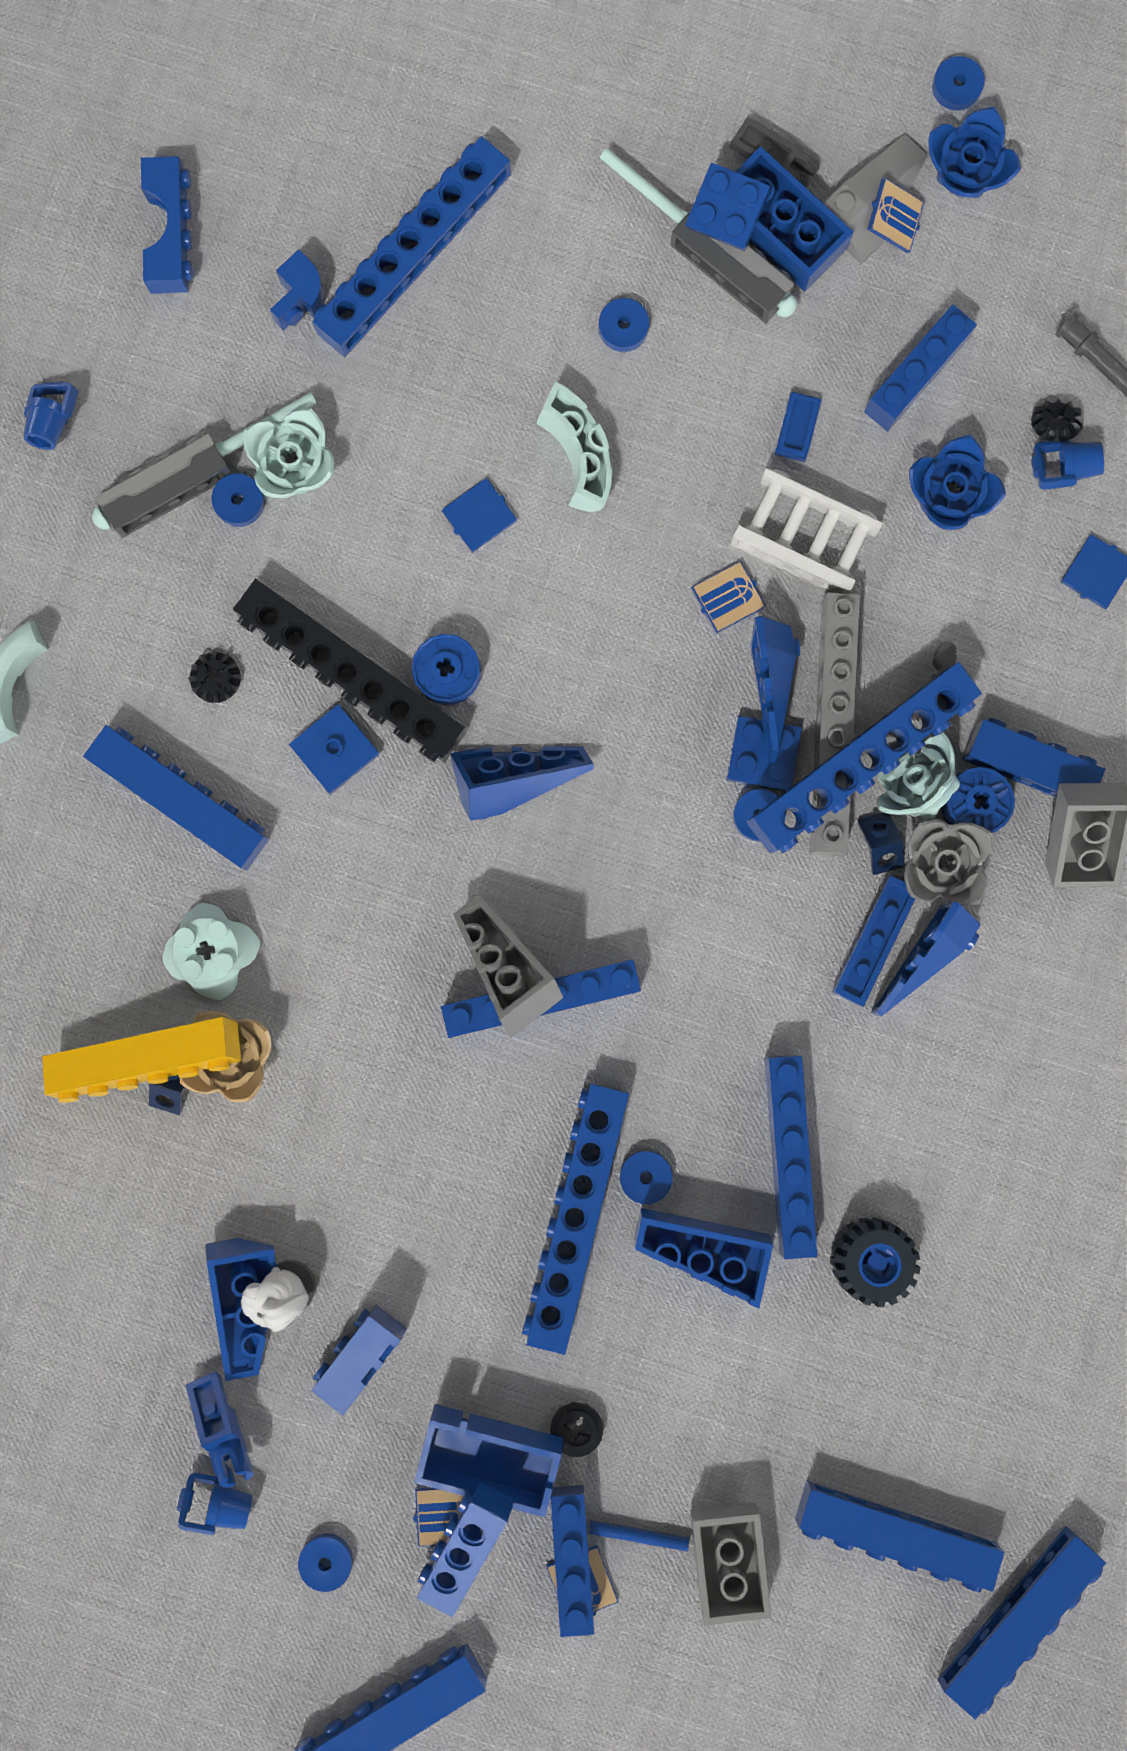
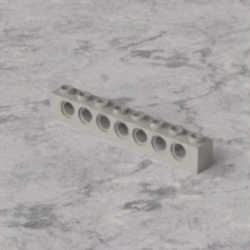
[809,593,860,856]

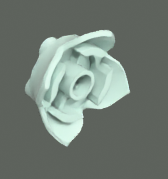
[244,408,334,498]
[877,732,960,819]
[163,903,261,1000]

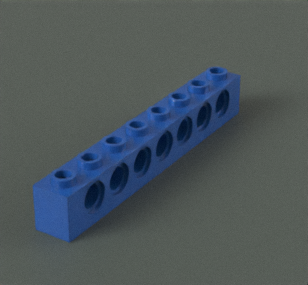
[312,136,511,358]
[746,662,982,854]
[522,1083,629,1355]

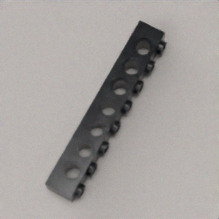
[232,578,467,763]

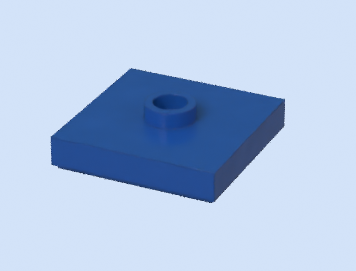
[288,704,380,795]

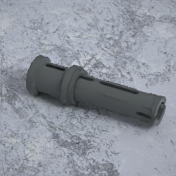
[1054,312,1127,397]

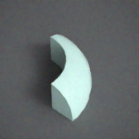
[536,381,612,512]
[0,620,48,744]

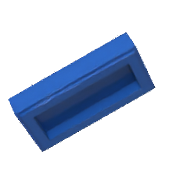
[774,391,822,463]

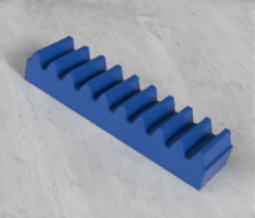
[832,875,915,1007]

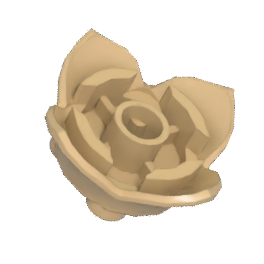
[180,1011,271,1102]

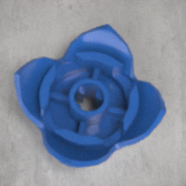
[928,107,1021,198]
[909,435,1006,531]

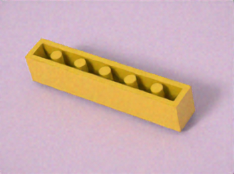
[42,1017,241,1103]

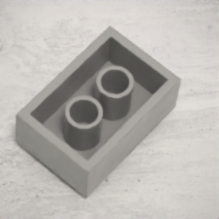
[1045,783,1127,887]
[690,1502,772,1625]

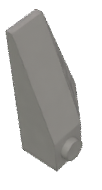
[823,134,927,264]

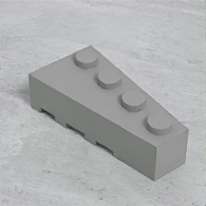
[453,895,564,1039]

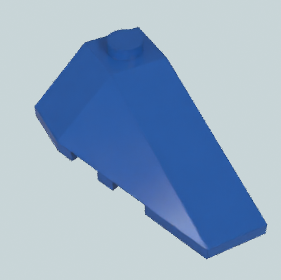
[750,616,800,763]
[451,746,594,821]
[871,901,981,1016]
[205,1238,277,1381]

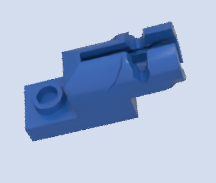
[185,1371,254,1488]

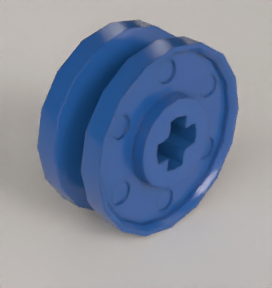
[412,634,481,705]
[941,767,1015,833]

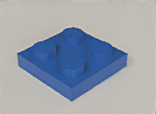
[685,162,771,252]
[726,716,802,791]

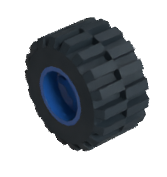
[830,1217,921,1307]

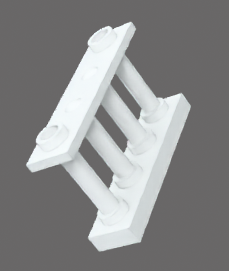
[730,468,883,594]

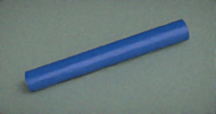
[589,1520,689,1552]

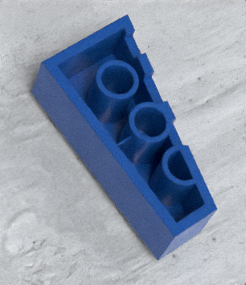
[634,1208,773,1309]

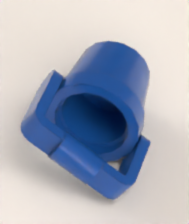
[23,381,78,450]
[1031,440,1104,490]
[176,1473,253,1535]

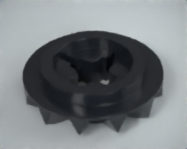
[1031,398,1084,442]
[188,651,241,703]
[550,1401,603,1457]

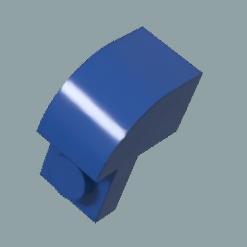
[269,249,325,331]

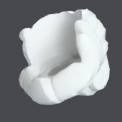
[240,1267,309,1332]

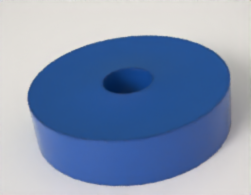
[932,56,985,111]
[598,298,649,352]
[211,473,265,527]
[733,789,786,842]
[620,1150,673,1204]
[298,1533,353,1592]

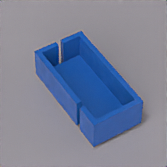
[414,1404,563,1517]

